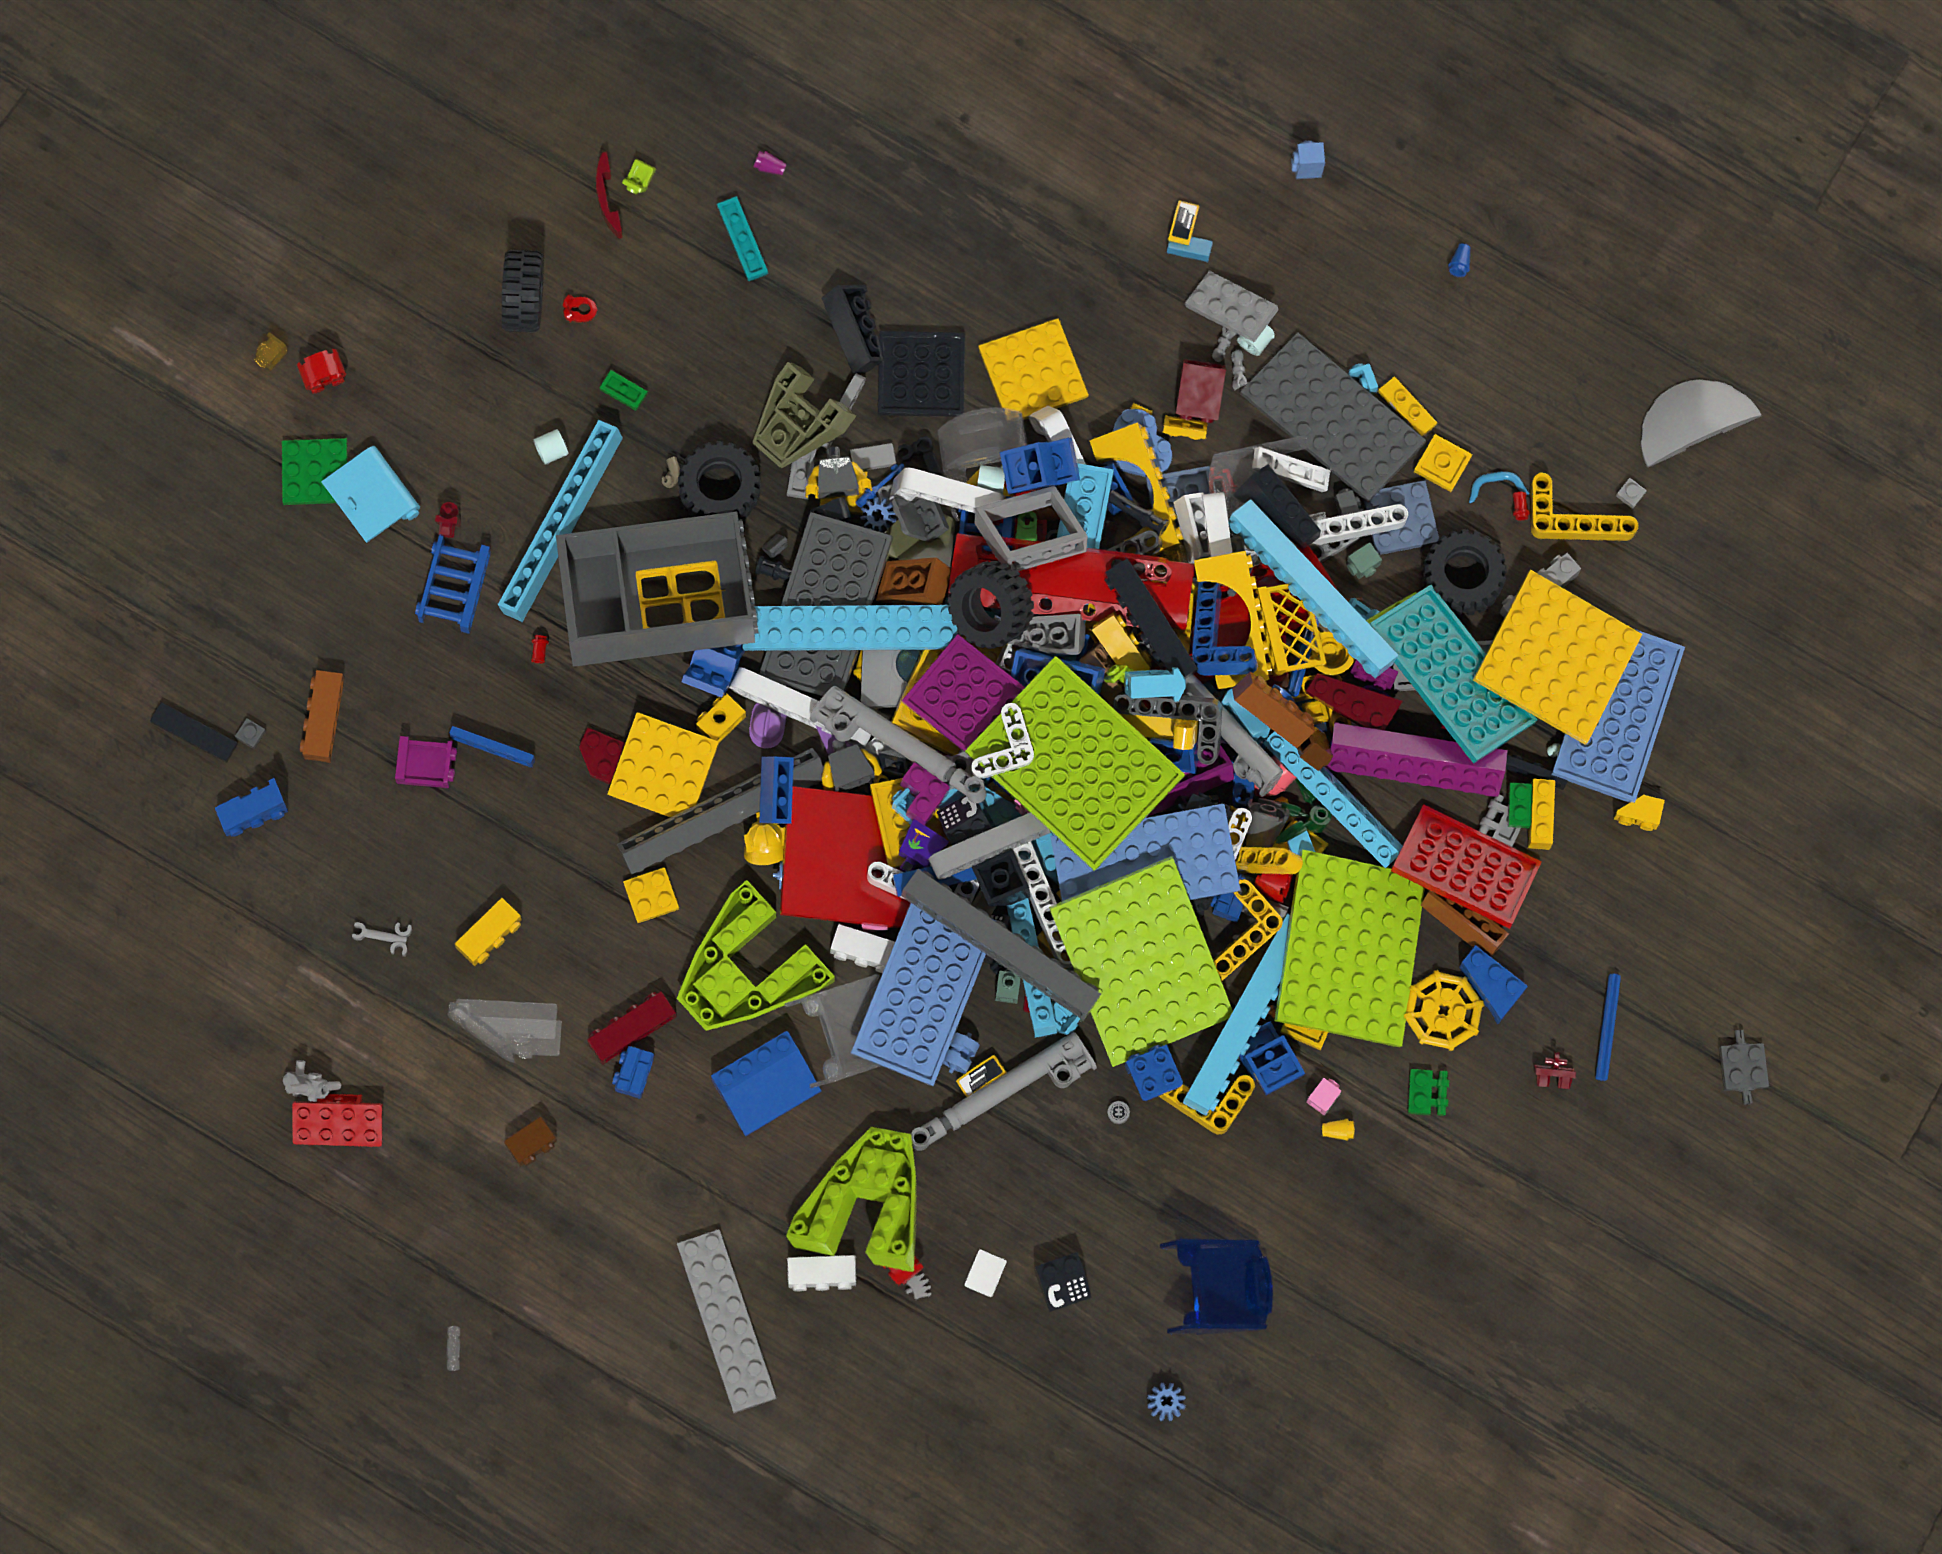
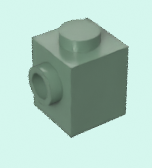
[1347,542,1382,579]
[995,969,1021,1004]

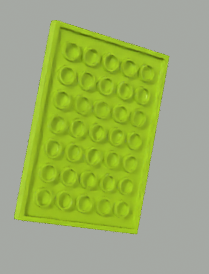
[965,656,1185,872]
[1275,849,1425,1047]
[1049,856,1233,1067]

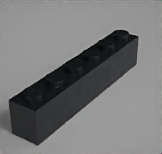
[1104,558,1198,679]

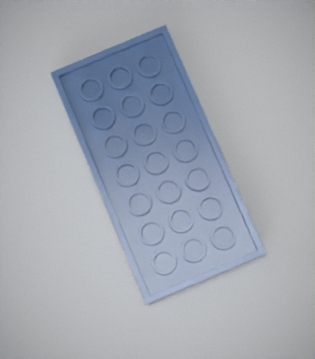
[1551,629,1685,803]
[1050,804,1241,901]
[851,903,996,1086]

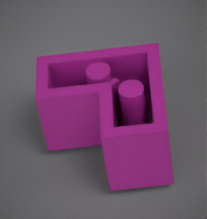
[900,762,950,826]

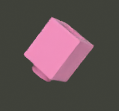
[1306,1078,1341,1115]

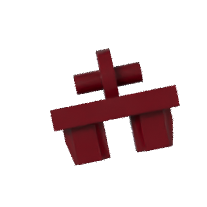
[435,502,461,538]
[1534,1052,1576,1089]

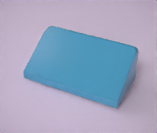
[1167,237,1213,262]

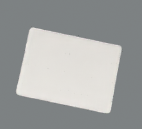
[965,1249,1007,1297]

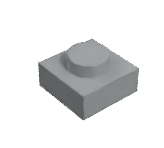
[1616,478,1647,509]

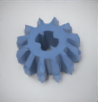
[861,497,897,533]
[1147,1383,1185,1421]

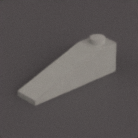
[995,614,1086,656]

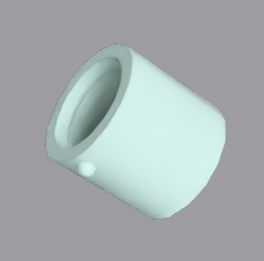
[1237,325,1274,356]
[533,429,568,465]
[977,465,1005,494]

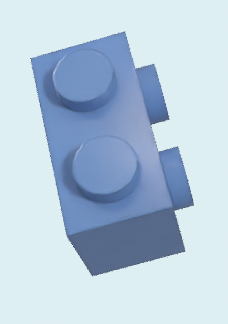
[1291,141,1325,179]

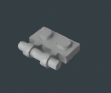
[1479,794,1521,847]

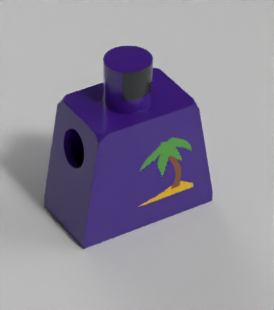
[899,819,949,872]

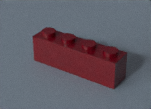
[587,991,676,1065]

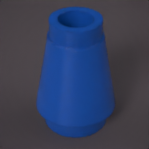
[1449,244,1471,277]

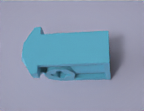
[1125,667,1186,702]
[1221,689,1270,744]

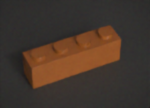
[300,670,344,763]
[1232,672,1315,748]
[1421,890,1509,957]

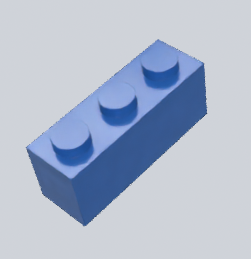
[759,757,794,824]

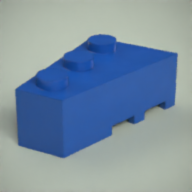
[1459,945,1528,1024]

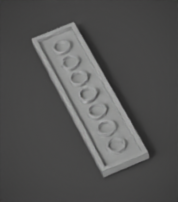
[677,1229,776,1413]

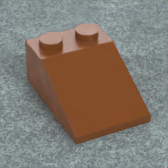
[876,557,951,605]

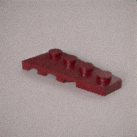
[1305,673,1403,731]

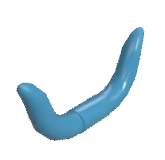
[1469,472,1529,503]

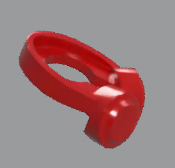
[563,295,597,323]

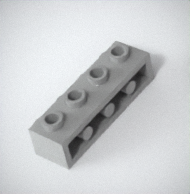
[1500,553,1581,618]

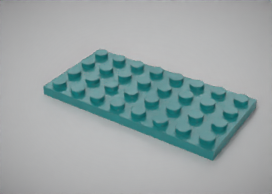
[1369,585,1537,764]

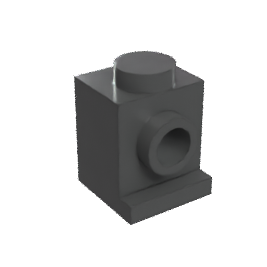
[1334,488,1364,516]

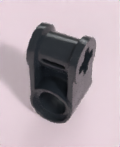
[808,497,852,522]

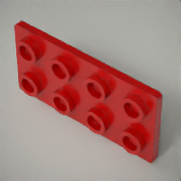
[292,1094,382,1147]

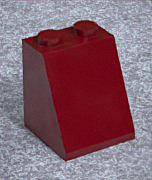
[1176,359,1226,423]

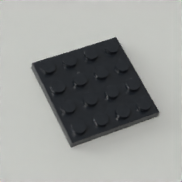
[878,331,965,417]

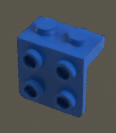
[1125,1045,1183,1101]

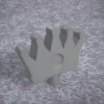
[905,1274,931,1299]

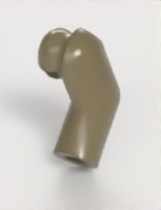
[661,457,680,488]

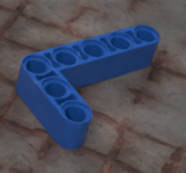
[1192,581,1258,676]

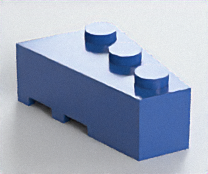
[215,778,288,837]

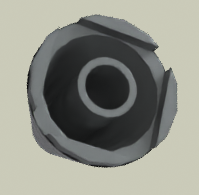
[1245,798,1290,848]

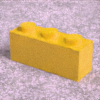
[1092,611,1153,671]
[1528,779,1555,850]
[455,898,522,966]

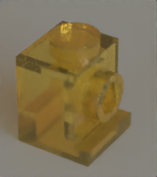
[254,332,288,370]

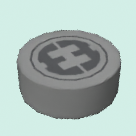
[1108,1101,1130,1124]

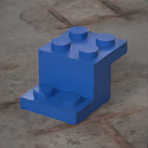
[1000,438,1080,495]
[682,644,745,697]
[1239,1021,1305,1096]

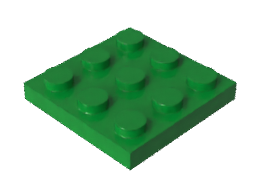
[282,438,348,505]

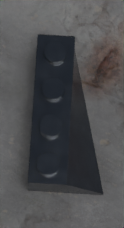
[821,285,884,373]
[1233,464,1321,550]

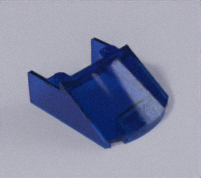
[1160,1239,1273,1335]

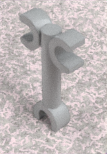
[352,922,412,957]

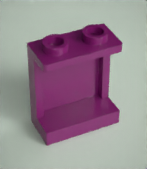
[395,736,457,788]

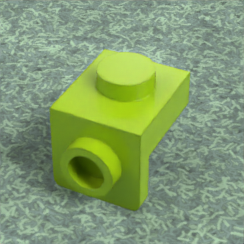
[622,159,656,194]
[1103,665,1134,686]

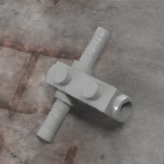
[283,1060,341,1101]

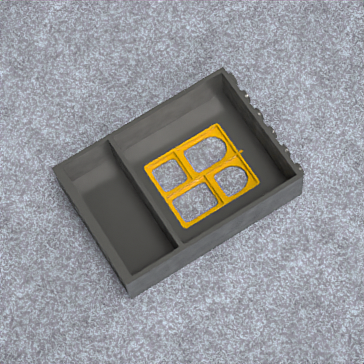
[556,512,758,667]

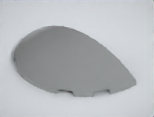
[1641,380,1761,468]

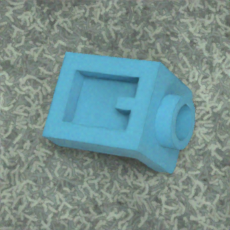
[1348,363,1378,395]

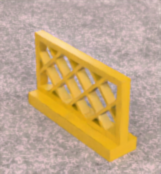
[1253,584,1326,676]

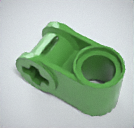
[1015,511,1037,541]

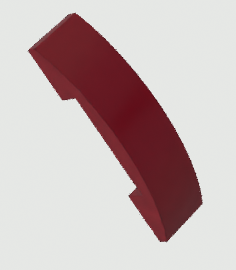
[596,152,622,239]

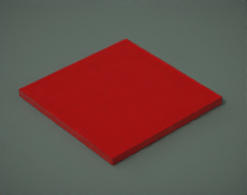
[780,786,911,929]

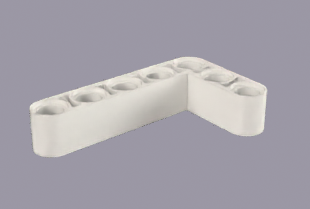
[1029,406,1086,465]
[889,468,1005,513]
[867,862,979,905]

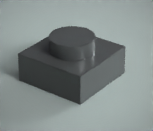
[235,718,266,749]

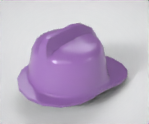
[749,703,786,748]

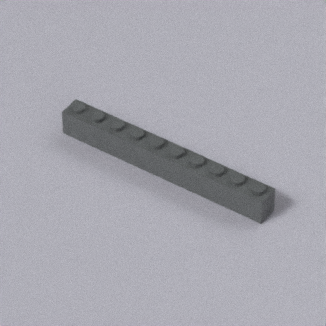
[617,748,823,874]
[901,869,1101,1021]

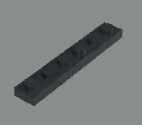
[1442,733,1568,790]

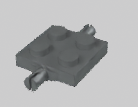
[1719,1030,1769,1105]

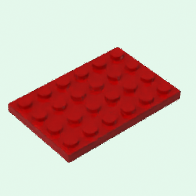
[1391,804,1542,929]

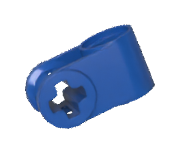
[1232,771,1254,809]

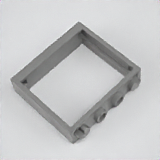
[975,486,1088,571]

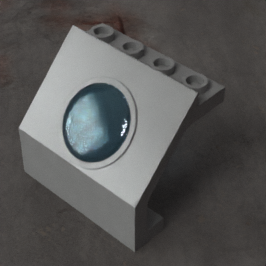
[861,650,922,712]

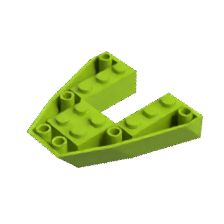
[677,880,835,1031]
[786,1127,917,1272]

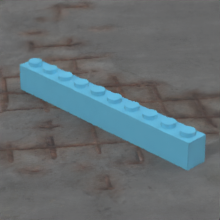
[498,420,623,622]
[1228,499,1398,679]
[1183,914,1290,1116]

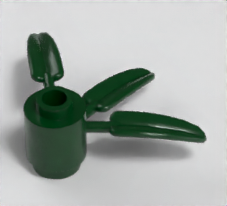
[1275,778,1331,844]

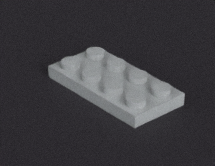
[1185,271,1279,342]

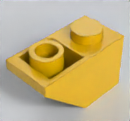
[1614,795,1665,831]

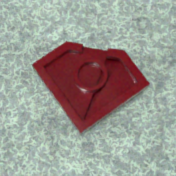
[579,728,625,785]

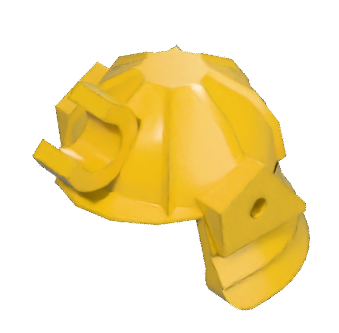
[1309,630,1355,675]
[743,812,785,865]

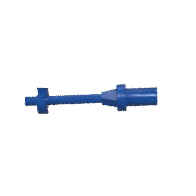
[856,464,905,508]

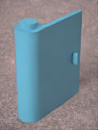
[321,446,420,543]

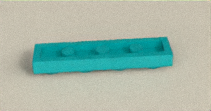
[717,197,768,282]

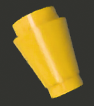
[1322,1119,1354,1141]

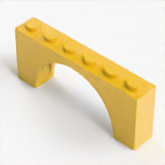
[1090,422,1184,563]
[1194,551,1273,689]

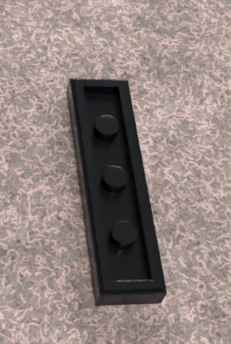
[150,702,238,763]

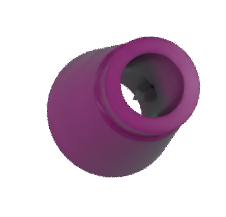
[754,151,787,175]

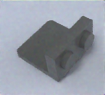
[891,497,950,543]

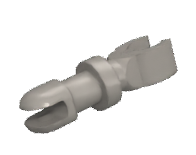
[1212,327,1236,362]
[1231,350,1248,390]

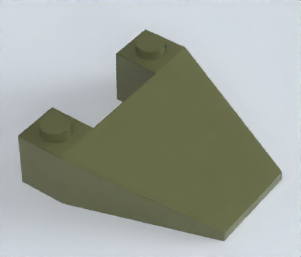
[752,362,856,468]
[880,514,956,586]

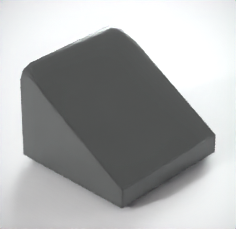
[762,534,788,559]

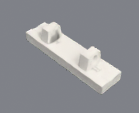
[1252,447,1330,492]

